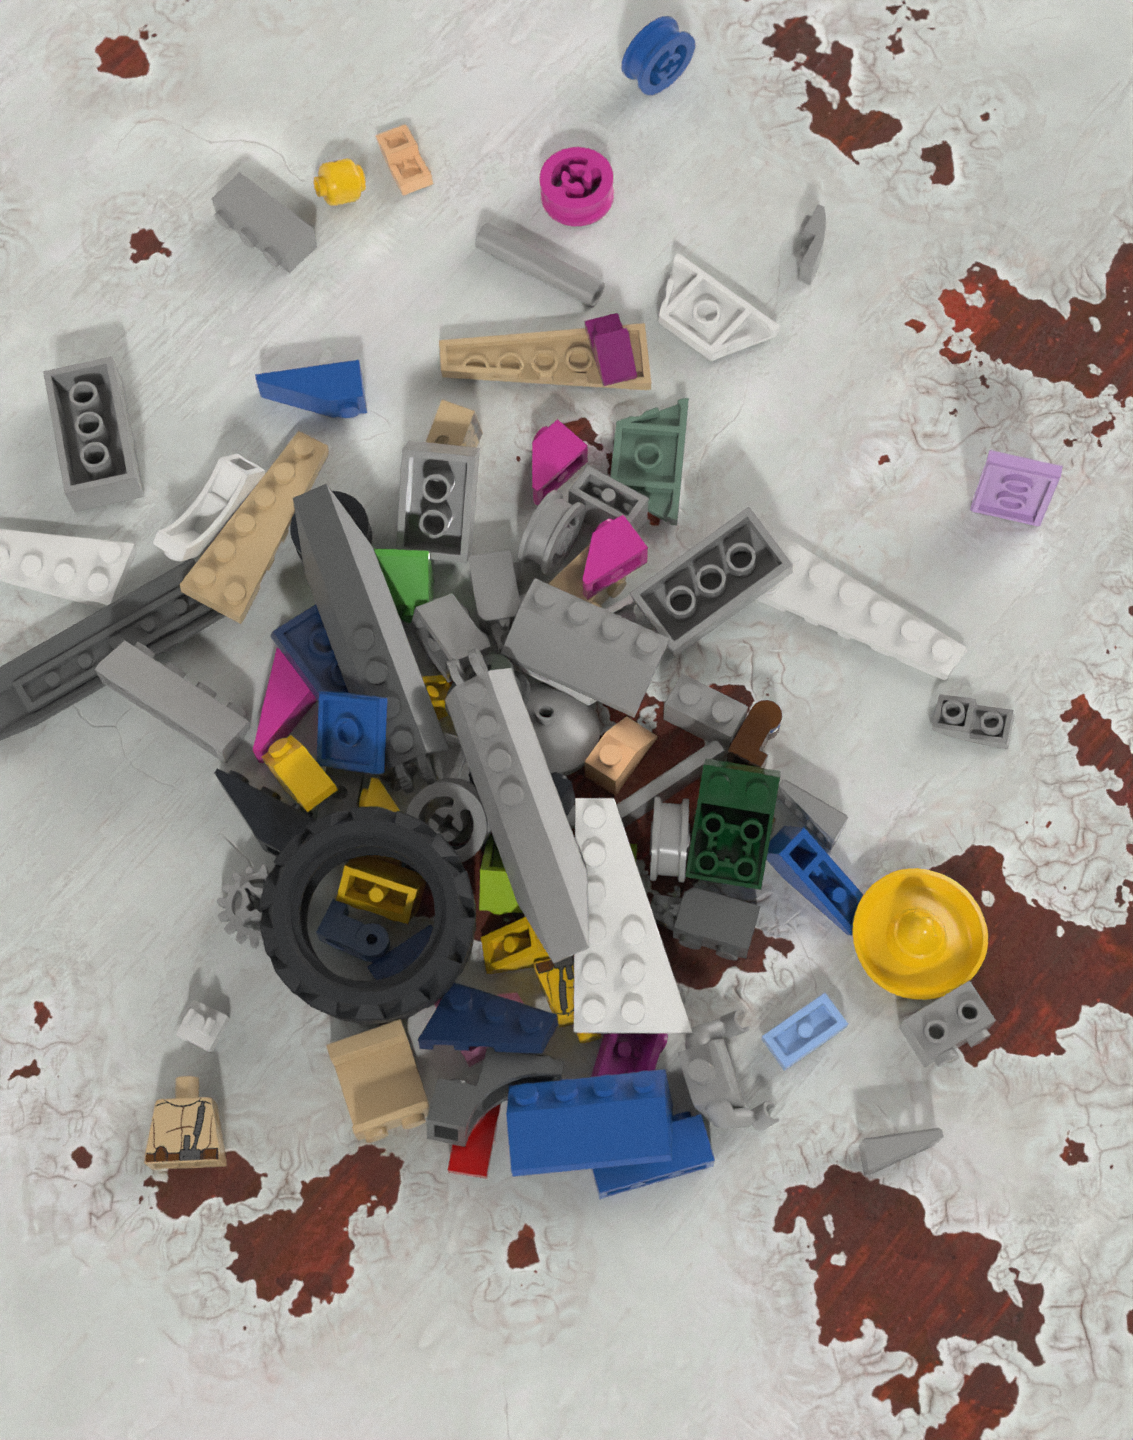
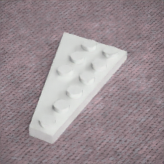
[574,798,692,1034]

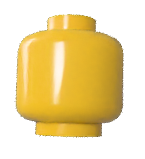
[313,158,366,206]

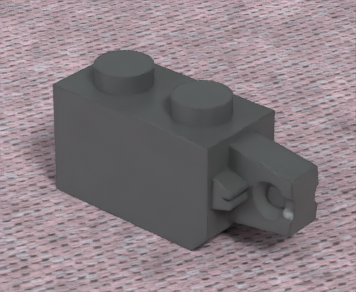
[650,887,761,960]

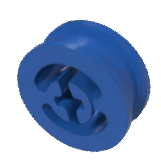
[621,16,696,95]

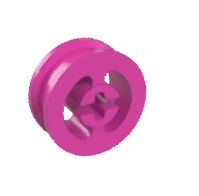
[540,147,614,226]

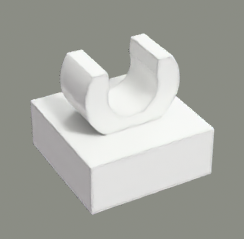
[176,1000,230,1053]

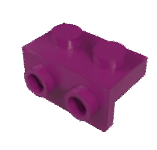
[591,1033,668,1077]

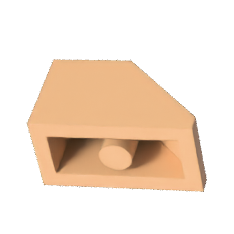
[584,717,657,796]

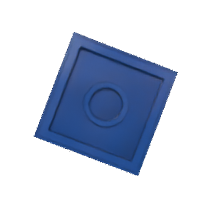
[316,691,387,774]

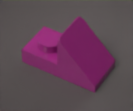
[585,313,637,387]

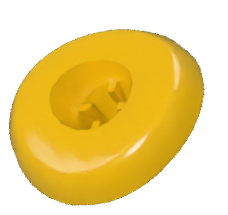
[853,868,988,1000]

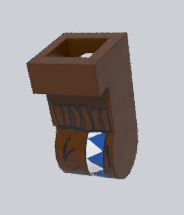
[727,700,782,768]

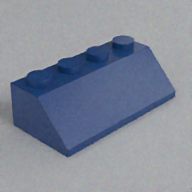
[506,1069,673,1177]

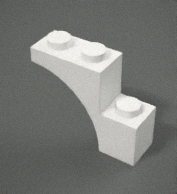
[153,454,265,561]

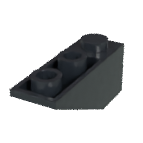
[214,768,315,857]

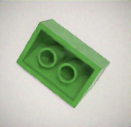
[374,549,435,623]

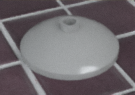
[526,683,600,776]

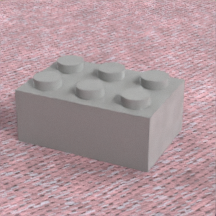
[396,441,480,563]

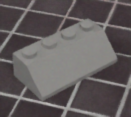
[500,578,670,717]
[94,640,251,763]

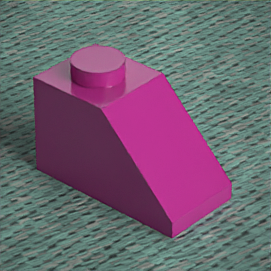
[532,419,588,506]
[583,515,648,600]

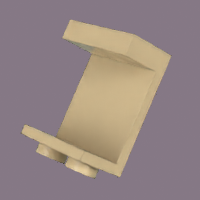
[326,1019,430,1143]

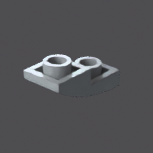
[796,204,826,285]
[932,694,1015,749]

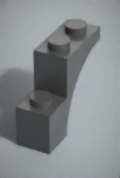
[427,1047,564,1147]

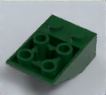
[685,758,781,890]

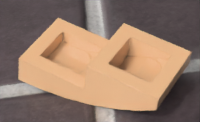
[375,124,433,196]

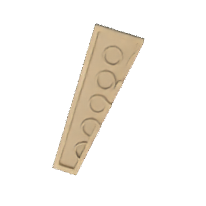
[439,323,651,390]
[180,431,329,624]

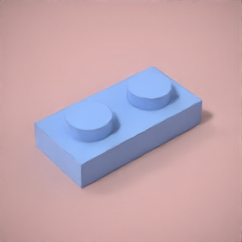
[761,993,848,1071]

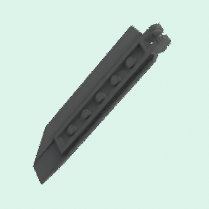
[293,484,449,794]
[0,558,226,741]

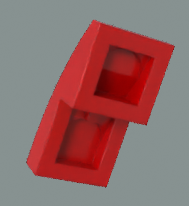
[448,1103,502,1179]

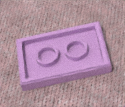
[970,450,1063,526]

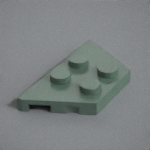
[610,398,689,526]

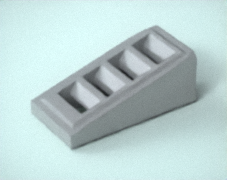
[777,779,848,850]
[859,1128,943,1176]

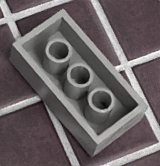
[43,356,144,512]
[630,507,793,657]

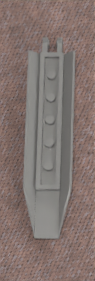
[445,647,590,963]

